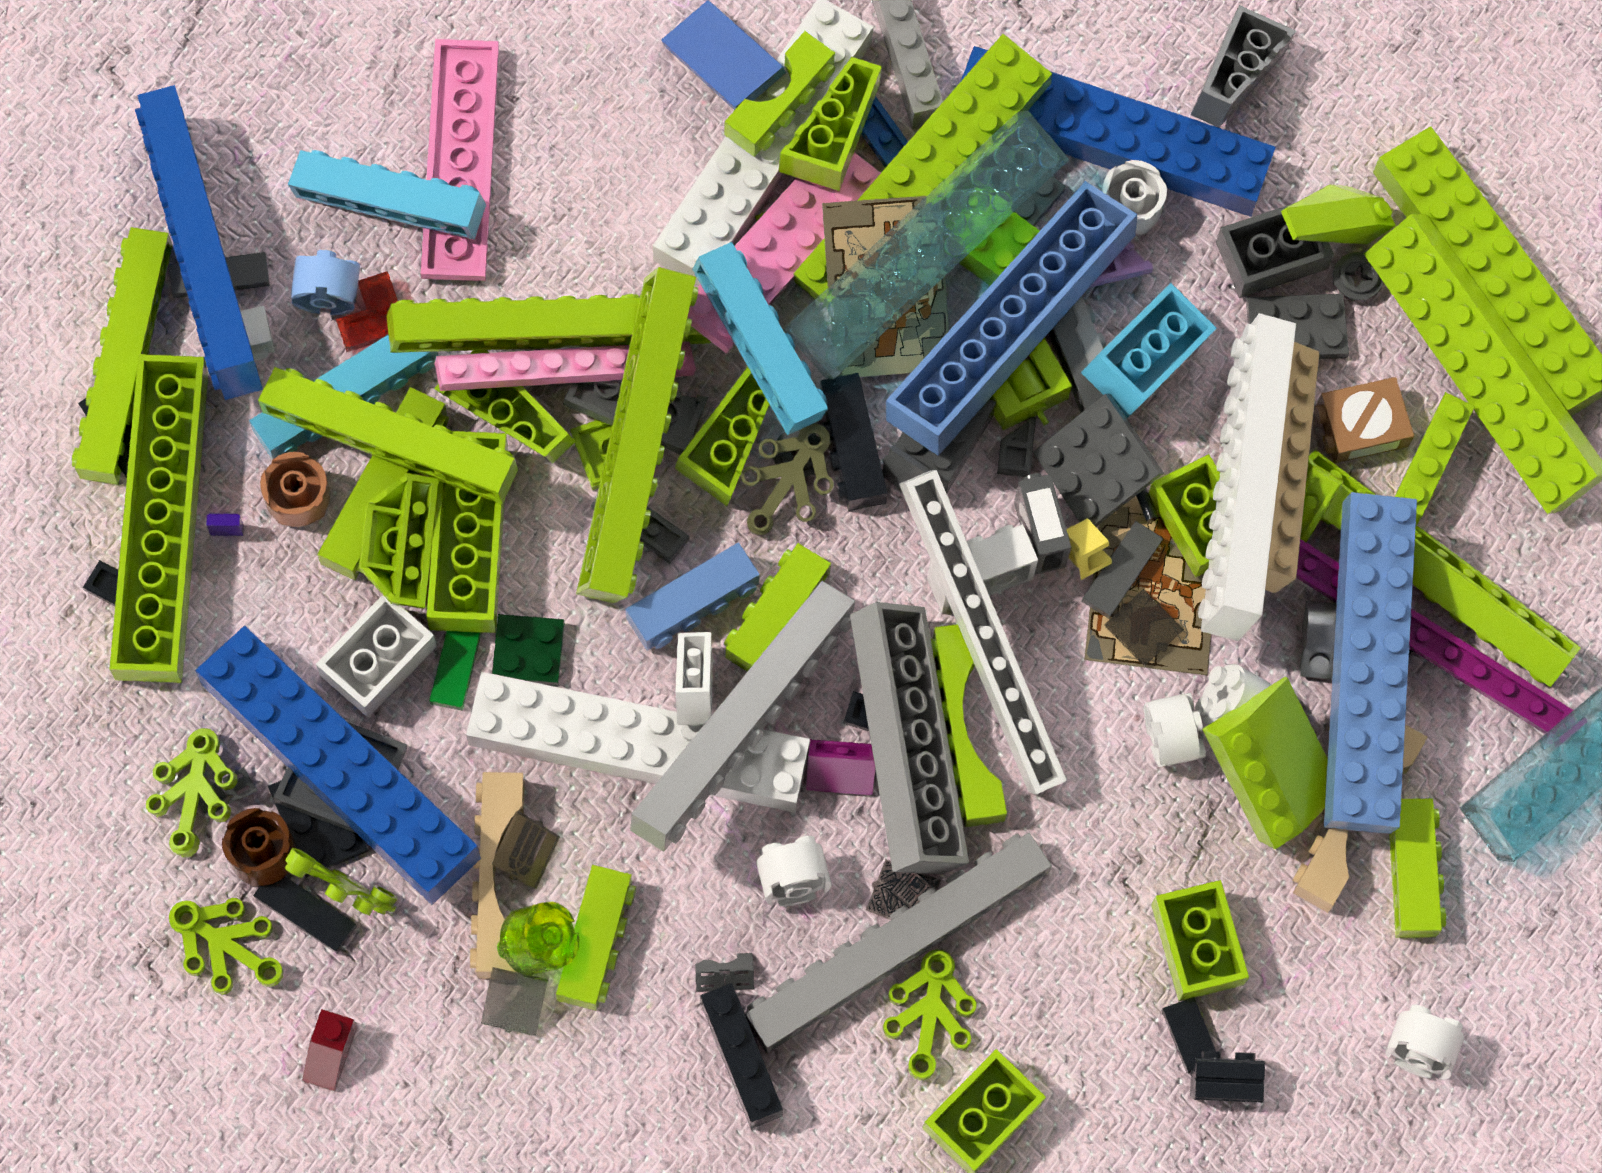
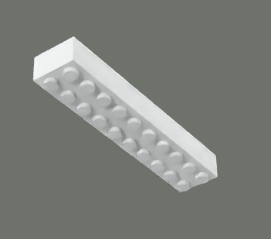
[653,0,874,286]
[1198,313,1296,641]
[466,672,810,813]

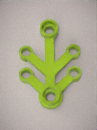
[146,728,238,858]
[285,848,398,916]
[169,898,283,995]
[883,949,976,1080]

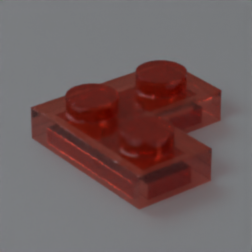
[336,271,398,352]

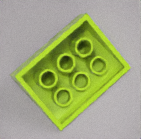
[1202,677,1328,849]

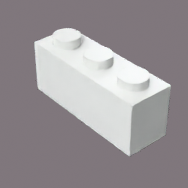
[676,632,713,726]

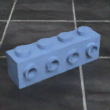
[625,542,760,651]

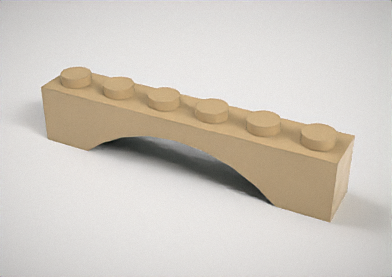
[1292,724,1428,913]
[470,772,525,979]

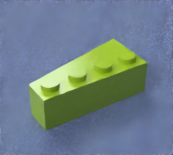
[779,57,882,191]

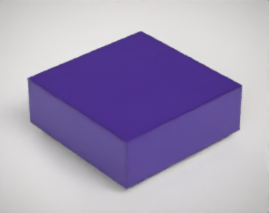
[206,513,244,536]

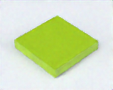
[570,420,612,490]

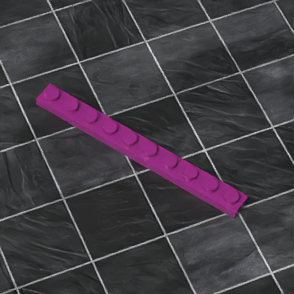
[1296,539,1574,740]

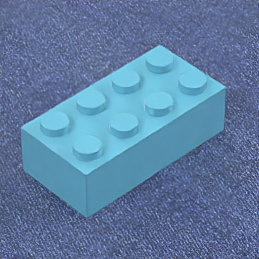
[1081,283,1217,418]

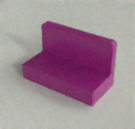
[806,739,875,795]

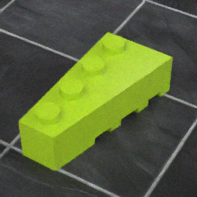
[675,367,769,506]

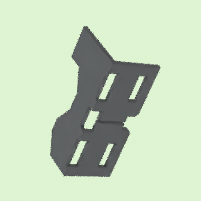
[198,767,258,817]
[695,953,754,992]

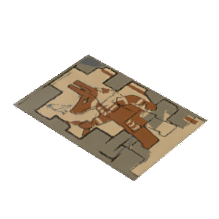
[822,195,949,377]
[1084,497,1211,676]

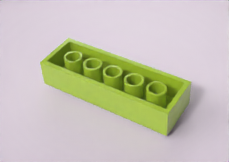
[427,431,508,633]

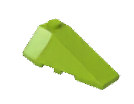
[1281,184,1396,245]

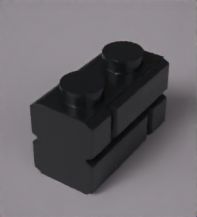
[1190,1050,1265,1103]

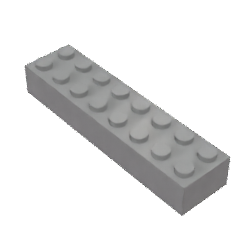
[850,602,969,874]

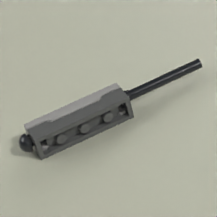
[1048,296,1159,523]

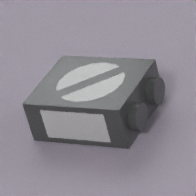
[1014,473,1071,575]

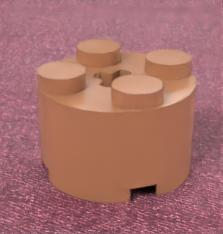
[260,452,330,527]

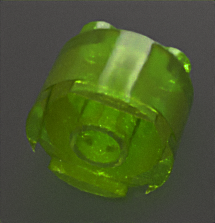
[497,902,580,976]

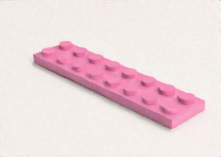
[421,39,499,281]
[688,152,881,354]

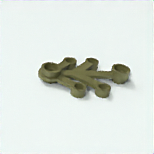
[741,423,834,536]

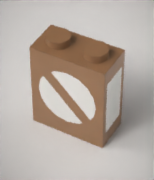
[1314,377,1414,464]

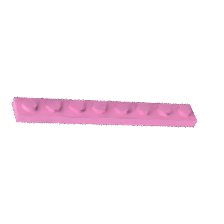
[435,342,696,391]

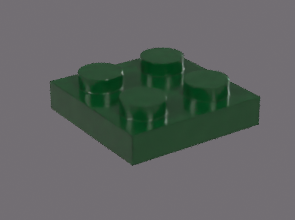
[492,614,565,686]

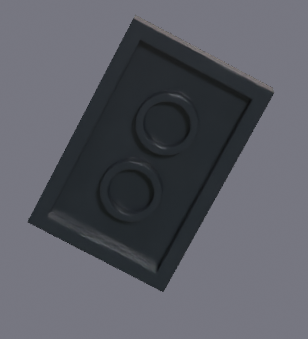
[268,780,369,878]

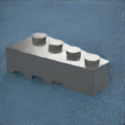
[1190,5,1296,128]

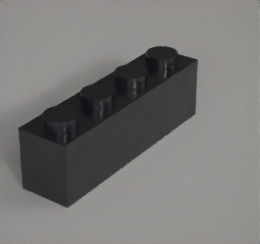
[820,373,888,511]
[700,983,783,1129]

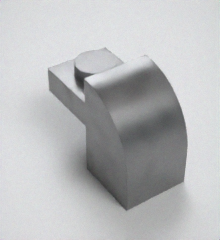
[1299,601,1337,679]

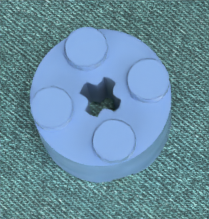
[291,250,360,315]

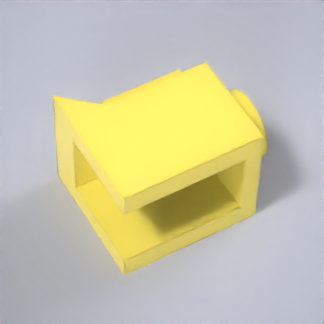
[1067,518,1112,580]

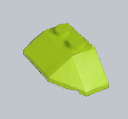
[359,473,439,609]

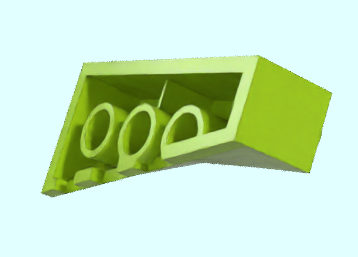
[434,350,576,464]

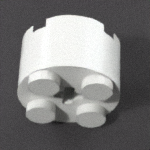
[1102,160,1167,235]
[1195,664,1272,725]
[1143,693,1206,767]
[756,836,832,907]
[1385,1005,1464,1080]

